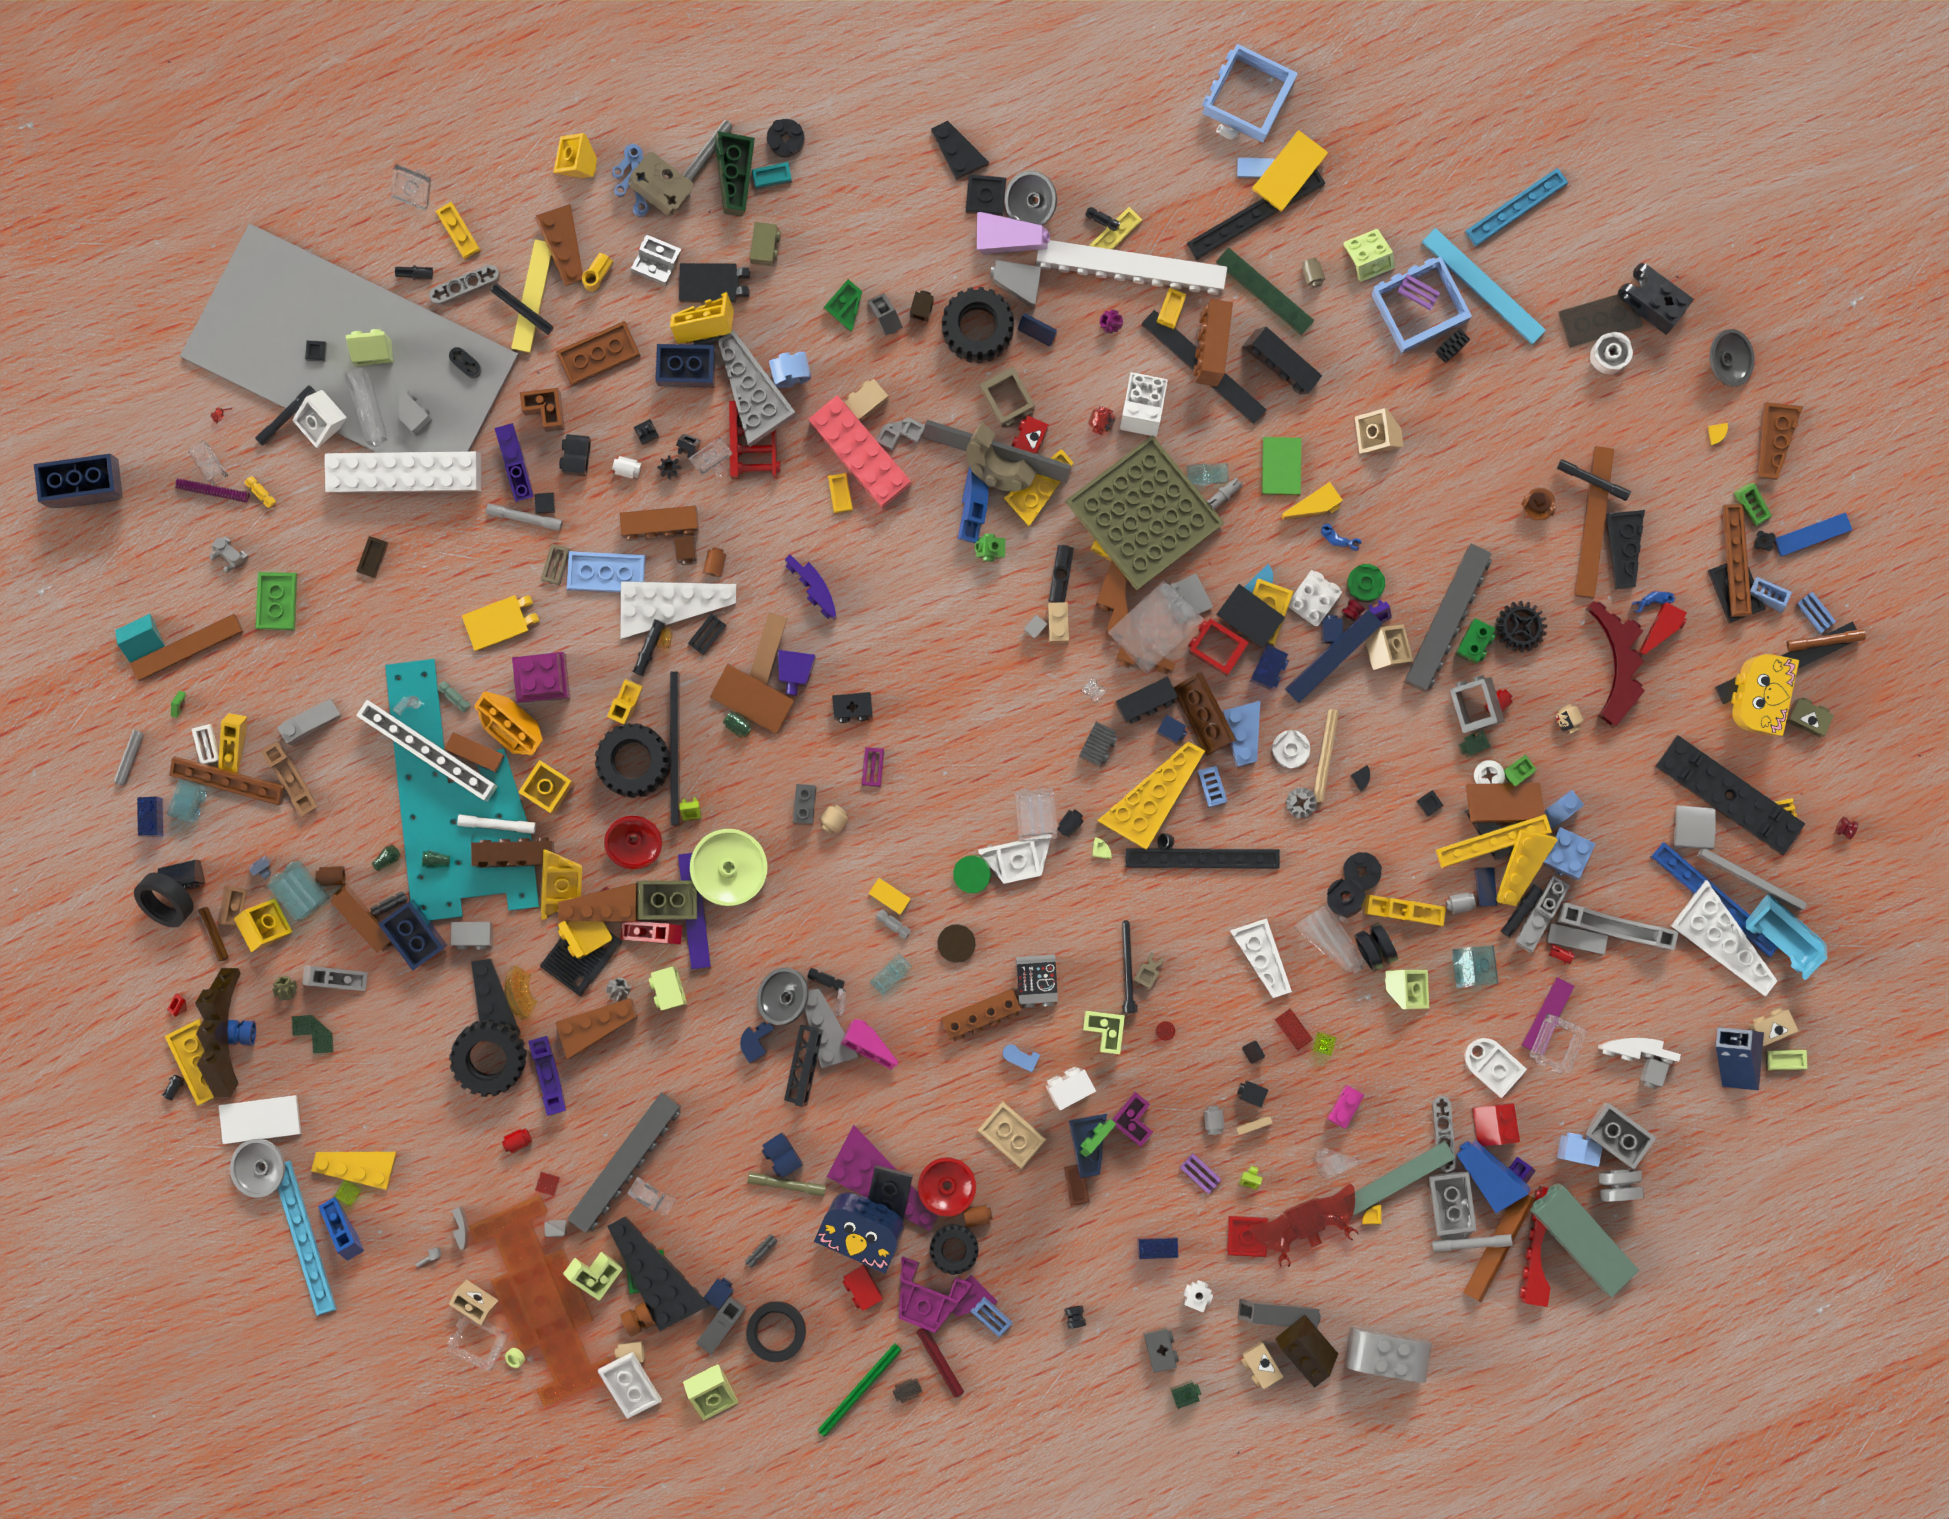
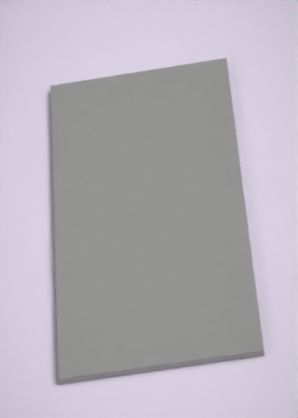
[180,223,519,453]

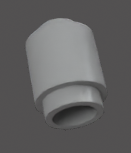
[1446,892,1476,915]
[1204,1105,1225,1135]

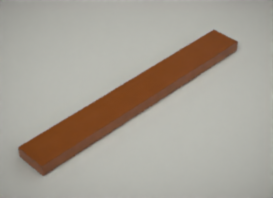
[1575,446,1614,598]

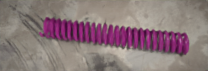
[175,478,250,503]

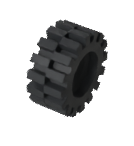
[1435,328,1470,363]

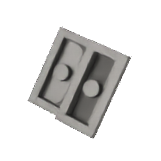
[631,235,681,286]
[1674,806,1716,850]

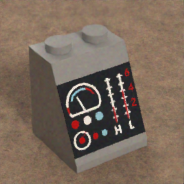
[1016,954,1058,1008]

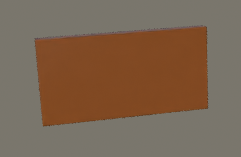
[556,321,641,386]
[710,663,795,734]
[1466,783,1545,823]

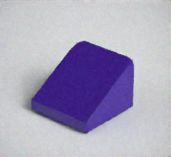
[1509,1157,1536,1184]

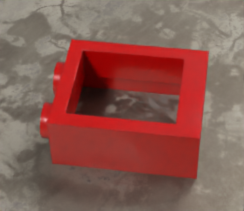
[1188,618,1249,677]

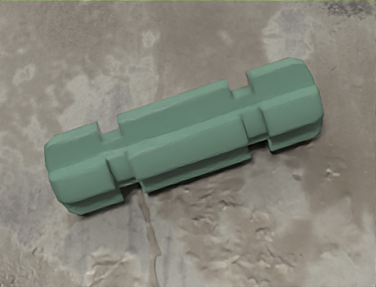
[437,681,471,712]

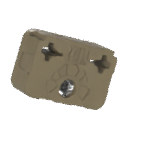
[628,152,693,216]

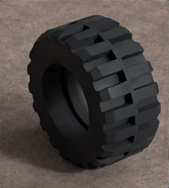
[942,287,1014,363]
[595,723,670,798]
[449,1019,527,1097]

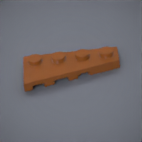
[1757,402,1804,480]
[558,883,637,921]

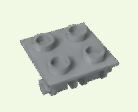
[1162,573,1213,624]

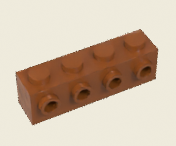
[619,505,699,541]
[941,988,1021,1041]

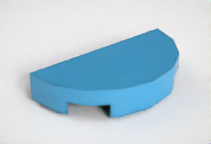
[1245,564,1274,593]

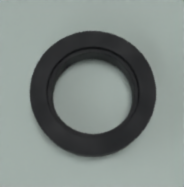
[134,872,194,927]
[746,1301,806,1362]

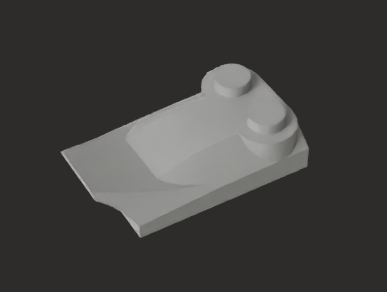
[1429,1172,1477,1240]

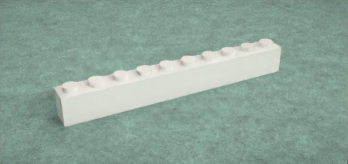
[1036,240,1227,295]

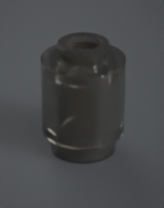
[893,1378,923,1404]

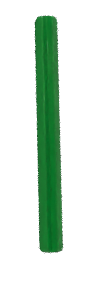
[818,1343,902,1437]

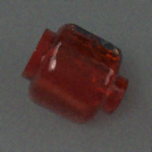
[1088,406,1116,435]

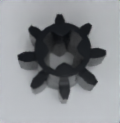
[657,455,682,480]

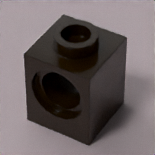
[910,290,934,322]

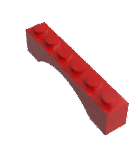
[1519,1186,1551,1307]

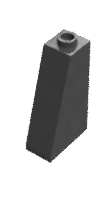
[1238,1299,1321,1329]

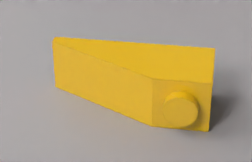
[1281,482,1343,520]
[218,713,247,773]

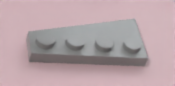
[805,988,858,1068]

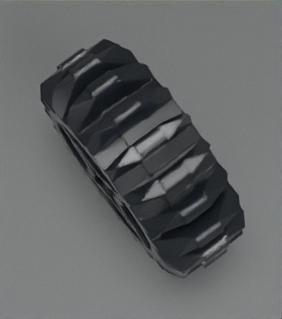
[1495,601,1548,653]

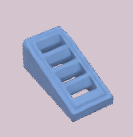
[1750,576,1792,613]
[1198,766,1227,808]

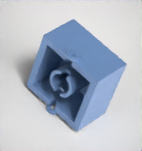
[1542,827,1596,880]

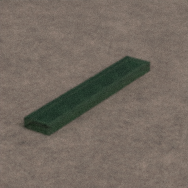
[1216,247,1314,336]

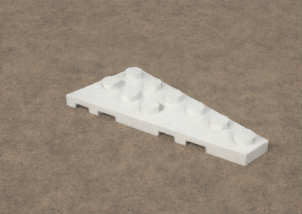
[620,581,736,639]
[1671,880,1777,996]

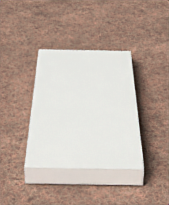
[219,1095,302,1144]

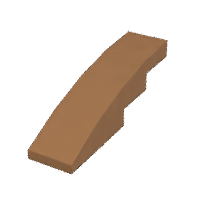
[750,612,788,685]

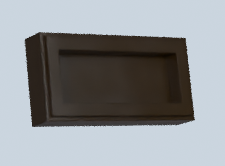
[356,536,388,578]

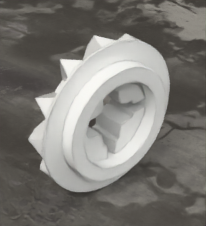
[1474,760,1505,784]

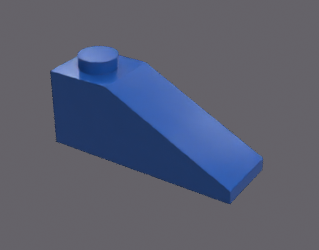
[318,1196,364,1261]

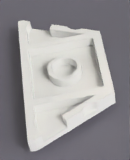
[978,834,1051,884]

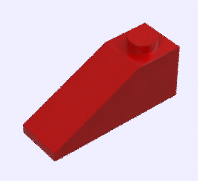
[1639,602,1687,656]
[620,921,683,945]

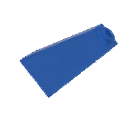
[1457,1140,1531,1213]

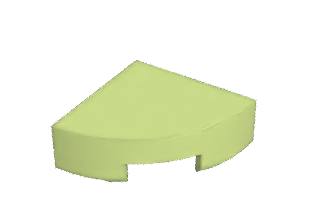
[1092,837,1112,859]

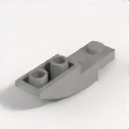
[1514,876,1570,953]

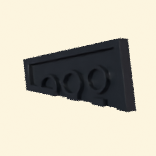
[1606,510,1645,590]
[471,959,521,1033]

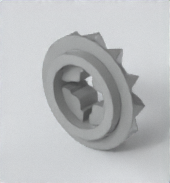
[1286,787,1317,818]

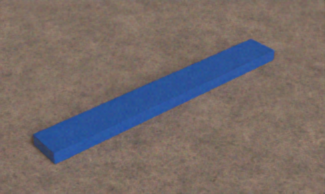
[1650,842,1778,958]

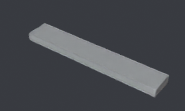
[1697,848,1807,911]

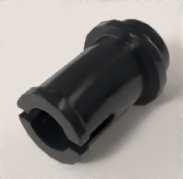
[162,1075,184,1101]

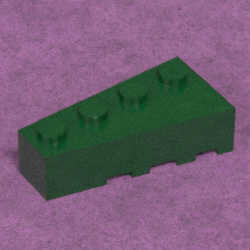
[714,131,755,217]

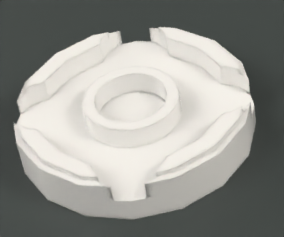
[1272,730,1310,769]

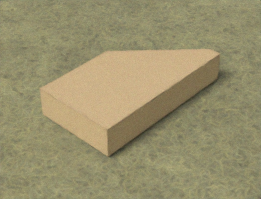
[1237,1116,1273,1135]

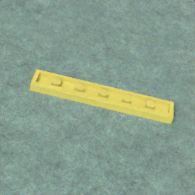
[511,239,552,353]

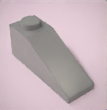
[277,699,341,746]
[302,966,368,991]

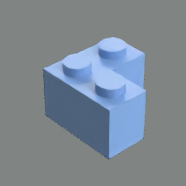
[1557,1132,1602,1167]

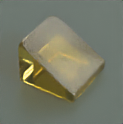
[656,628,673,649]

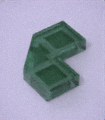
[292,1015,334,1054]

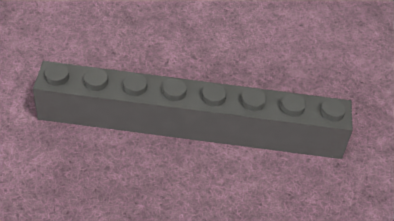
[1404,543,1492,692]
[567,1092,681,1233]

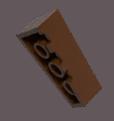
[471,837,555,868]

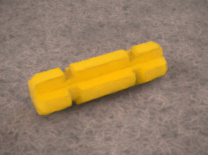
[244,476,276,508]

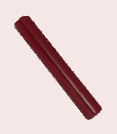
[916,1328,964,1398]

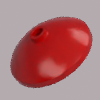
[604,816,662,869]
[918,1157,976,1216]

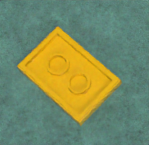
[1238,579,1294,645]

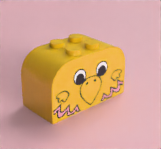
[1731,654,1799,737]

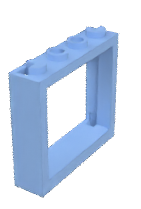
[1202,44,1298,143]
[1371,257,1472,354]

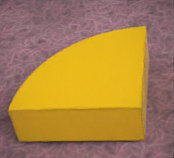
[1707,423,1728,446]
[1361,1204,1382,1224]

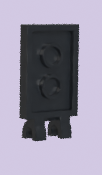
[679,263,750,302]

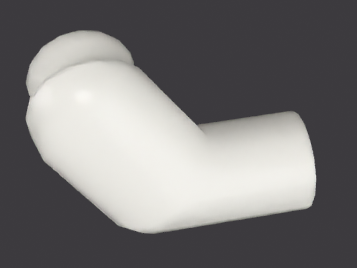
[1216,124,1239,140]

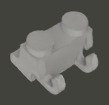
[209,536,249,573]

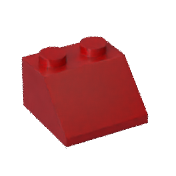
[1472,1103,1520,1146]

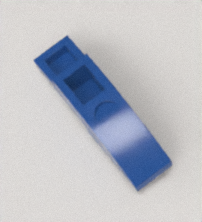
[957,466,989,544]

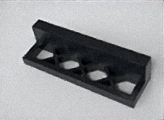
[784,1025,823,1107]

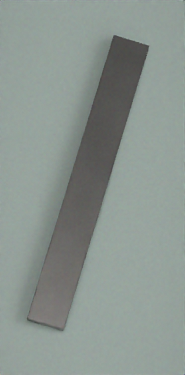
[923,420,1071,483]

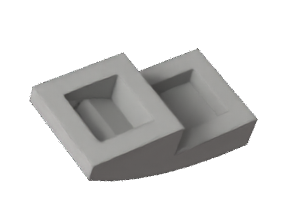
[452,1206,469,1250]

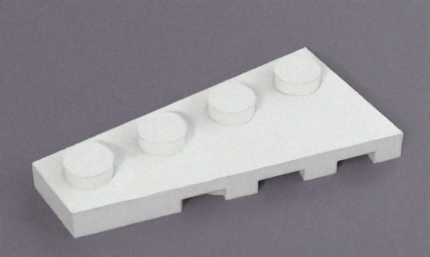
[1230,918,1292,998]

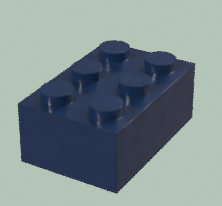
[656,344,716,388]
[378,899,448,971]

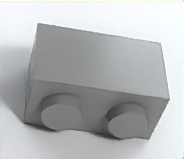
[451,922,493,950]

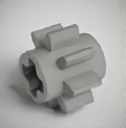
[605,978,631,1002]

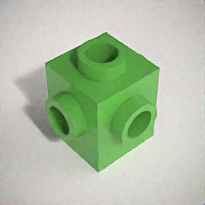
[975,534,1006,562]

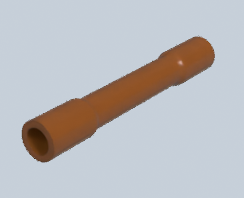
[1786,629,1866,652]

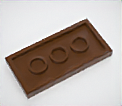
[1173,672,1236,756]

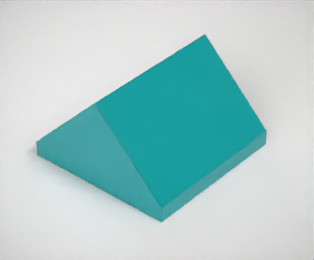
[115,614,165,663]

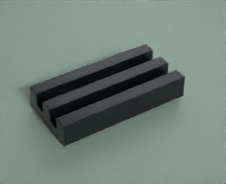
[688,613,727,655]

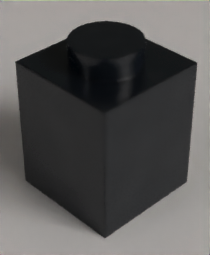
[1237,1080,1268,1108]

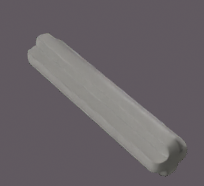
[114,730,143,785]

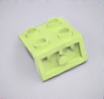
[1344,229,1395,282]

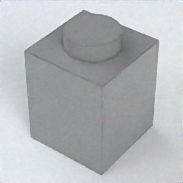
[1640,1058,1669,1089]

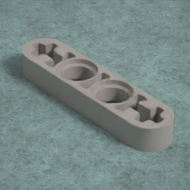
[429,265,500,305]
[1432,1096,1456,1172]

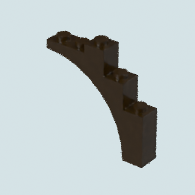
[195,968,241,1097]

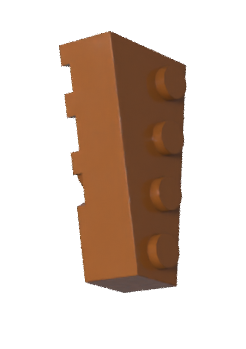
[556,998,638,1059]

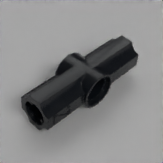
[1048,545,1074,603]

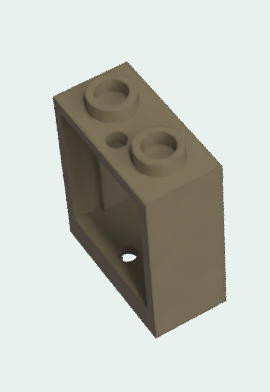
[980,366,1035,427]

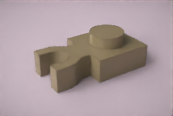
[1133,952,1164,989]

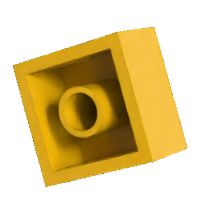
[518,760,575,815]

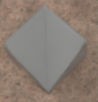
[1024,615,1047,638]
[545,1220,567,1237]

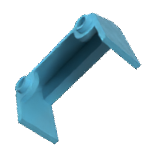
[1746,894,1827,980]

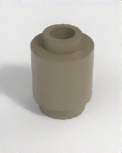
[1302,258,1325,288]

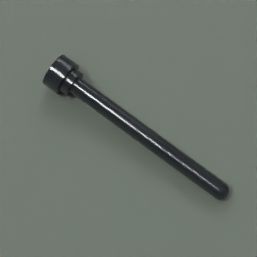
[1122,920,1138,1013]

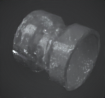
[1081,677,1108,704]

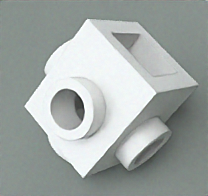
[1183,1280,1213,1312]

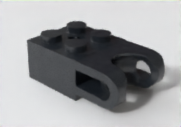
[1618,263,1694,335]

